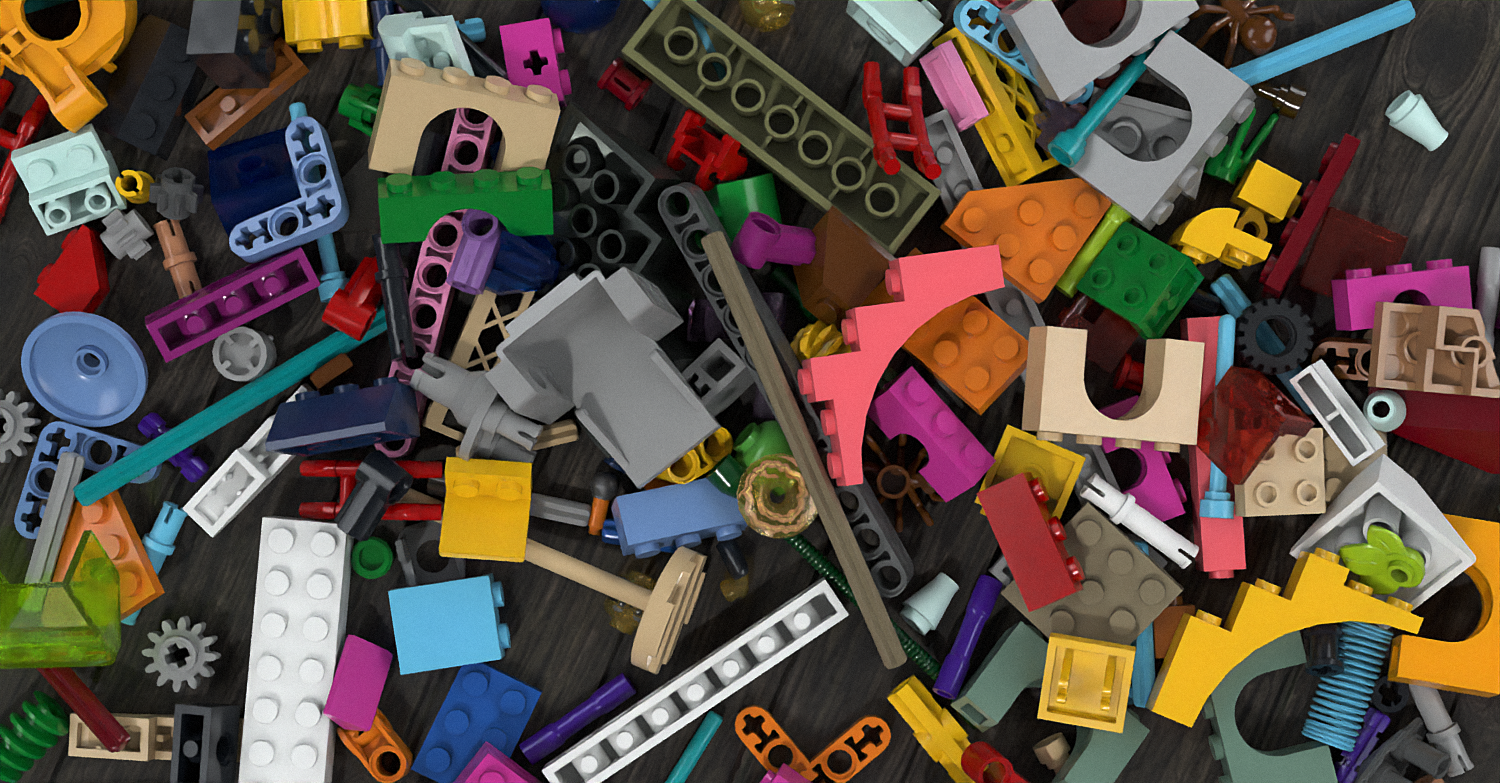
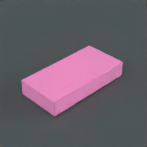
[919,40,989,133]

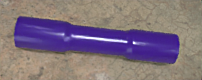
[932,575,1003,700]
[519,672,637,765]

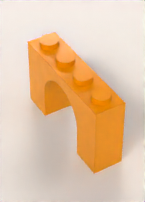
[1387,513,1500,698]

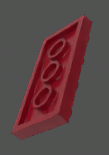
[1259,133,1361,299]

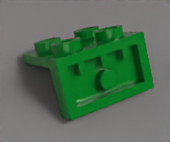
[1076,222,1204,340]

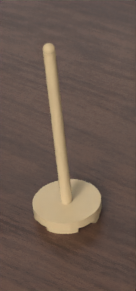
[357,481,707,674]

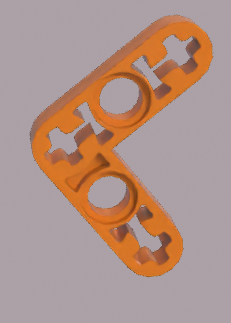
[735,704,891,783]

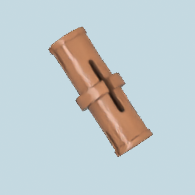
[153,219,202,299]

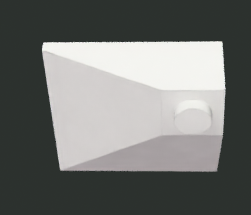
[1290,454,1476,630]

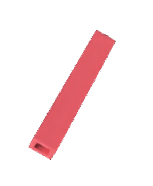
[1180,316,1246,579]

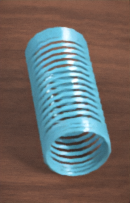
[1301,621,1394,752]

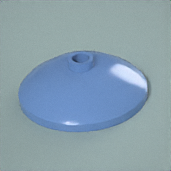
[21,311,148,427]

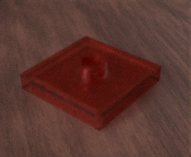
[1297,206,1408,299]

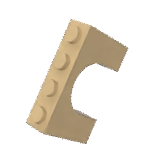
[368,58,561,176]
[1022,326,1205,453]

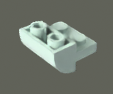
[378,11,475,76]
[11,123,127,236]

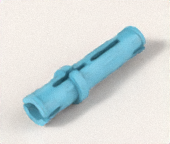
[121,501,188,625]

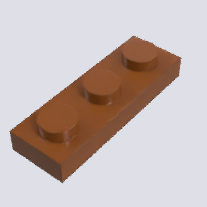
[184,37,310,151]

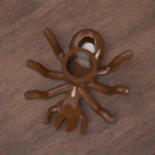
[1188,0,1295,69]
[862,434,949,533]

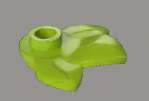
[1339,525,1425,595]

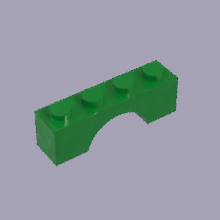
[378,167,554,244]

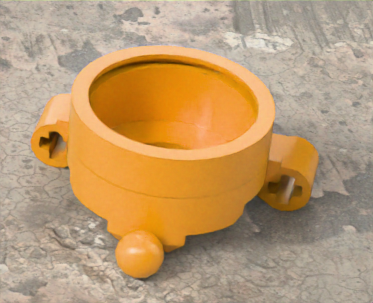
[0,0,138,133]

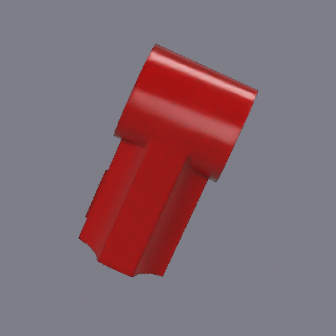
[322,256,382,341]

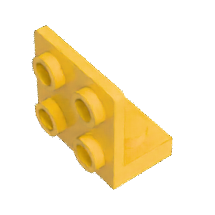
[439,457,532,562]

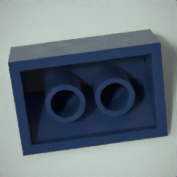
[265,377,421,457]

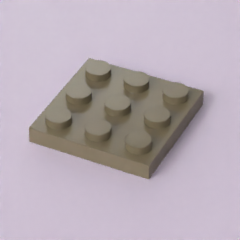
[1001,500,1183,645]

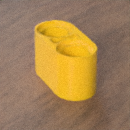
[655,427,733,484]

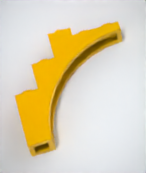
[1145,547,1424,728]

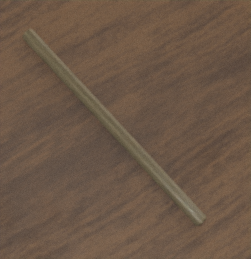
[701,231,907,669]

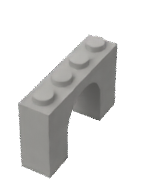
[997,0,1200,103]
[1067,29,1257,231]

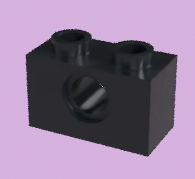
[170,702,240,783]

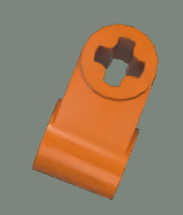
[336,707,413,783]

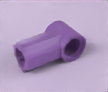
[446,209,510,295]

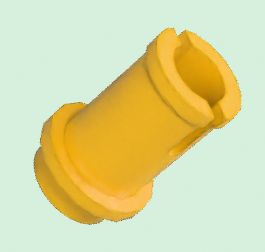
[115,170,155,204]

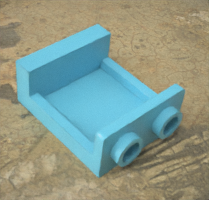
[388,573,511,675]

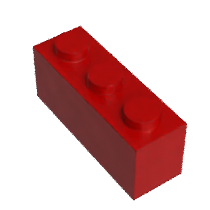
[976,472,1085,612]

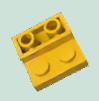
[1167,208,1272,269]

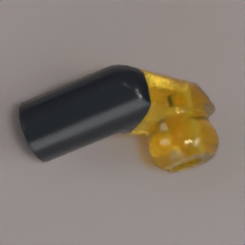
[716,538,749,602]

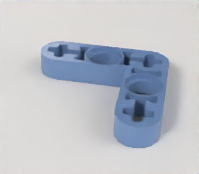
[229,116,350,263]
[14,421,162,539]

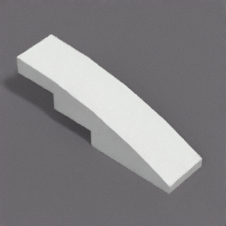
[182,383,315,538]

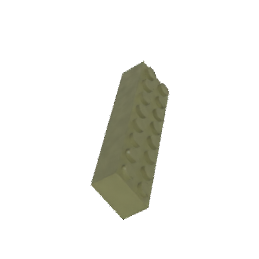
[621,0,942,255]

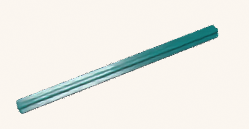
[73,304,387,506]

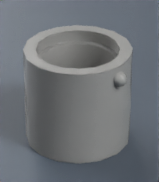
[212,326,277,382]

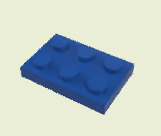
[411,662,543,783]

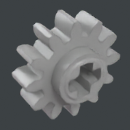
[0,389,41,463]
[142,616,221,692]

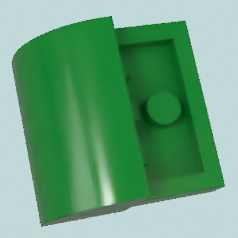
[684,173,783,262]

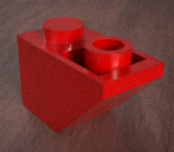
[33,224,110,314]

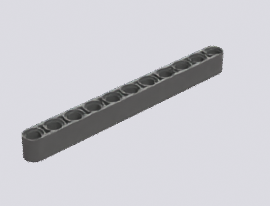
[658,182,914,598]

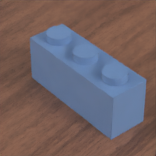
[611,478,750,558]

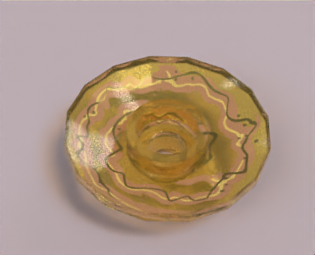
[736,453,818,539]

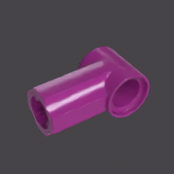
[730,212,816,269]

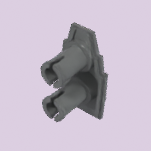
[1355,717,1452,783]

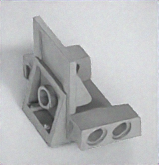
[484,266,721,489]

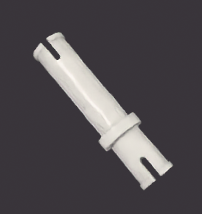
[1080,473,1199,569]

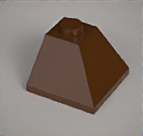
[792,205,896,331]

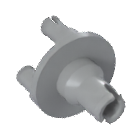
[410,352,543,463]

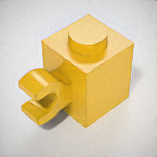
[1230,159,1302,240]

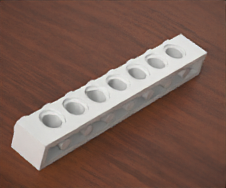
[542,577,849,783]

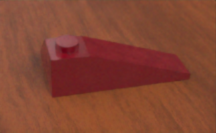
[1368,387,1500,474]

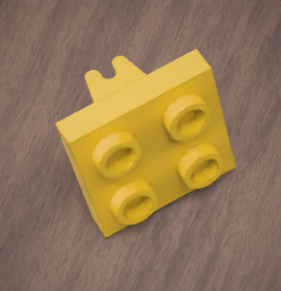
[1037,632,1136,734]

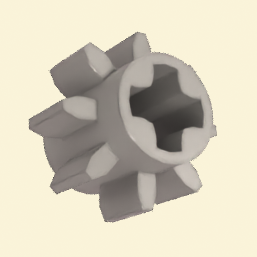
[100,208,154,260]

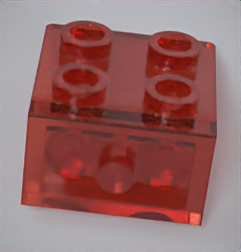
[1196,366,1315,485]

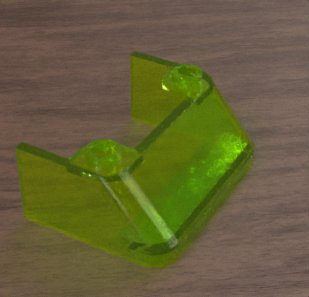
[0,530,121,669]

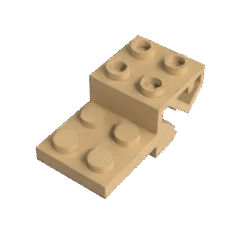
[1232,428,1388,517]

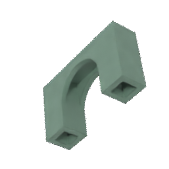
[950,621,1150,783]
[1201,630,1338,783]

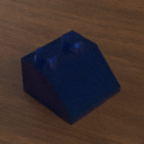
[208,127,310,237]

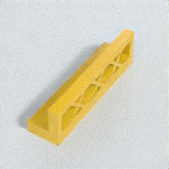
[932,17,1061,187]

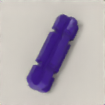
[138,412,209,482]
[1334,708,1391,783]

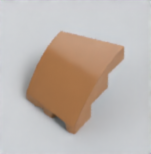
[1368,302,1500,398]

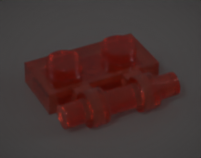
[1056,293,1139,374]

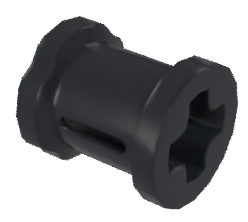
[1303,624,1344,677]

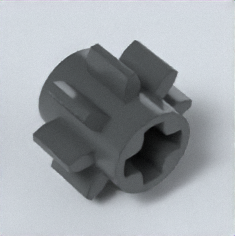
[149,167,204,220]

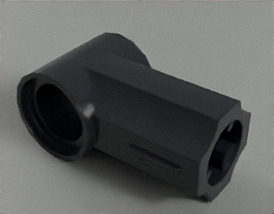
[334,450,413,541]

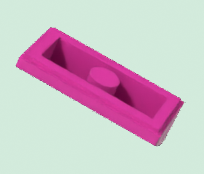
[323,634,393,731]

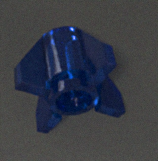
[484,230,561,295]

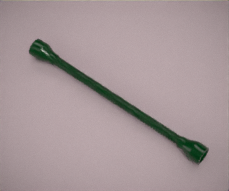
[706,453,977,729]

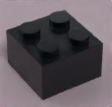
[186,0,281,89]

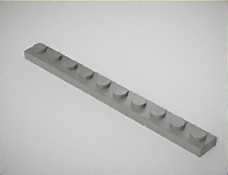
[907,108,1121,508]

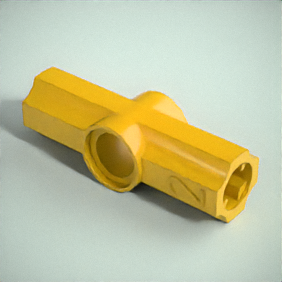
[886,674,989,783]

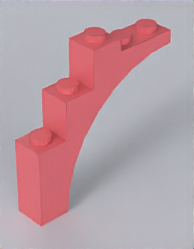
[797,244,1005,486]

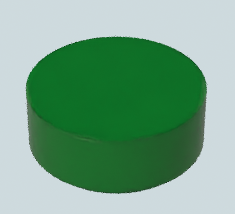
[350,536,395,579]

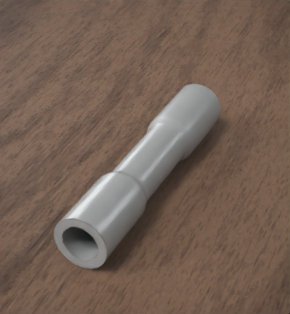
[1475,247,1500,349]

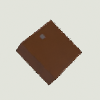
[310,353,354,393]

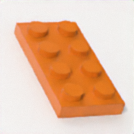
[859,248,1029,415]

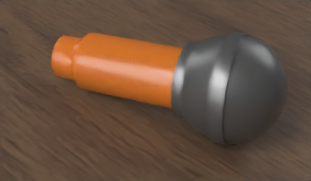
[588,471,619,536]

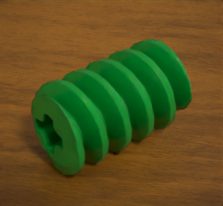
[0,690,70,783]

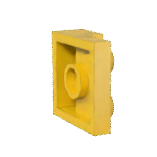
[975,424,1086,520]

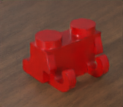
[666,109,748,191]

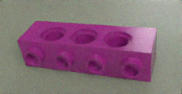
[144,246,321,363]

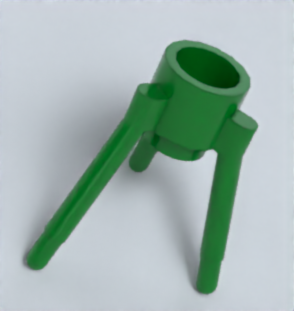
[338,83,382,138]
[1203,108,1279,185]

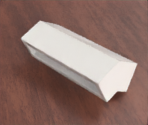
[1289,359,1386,467]

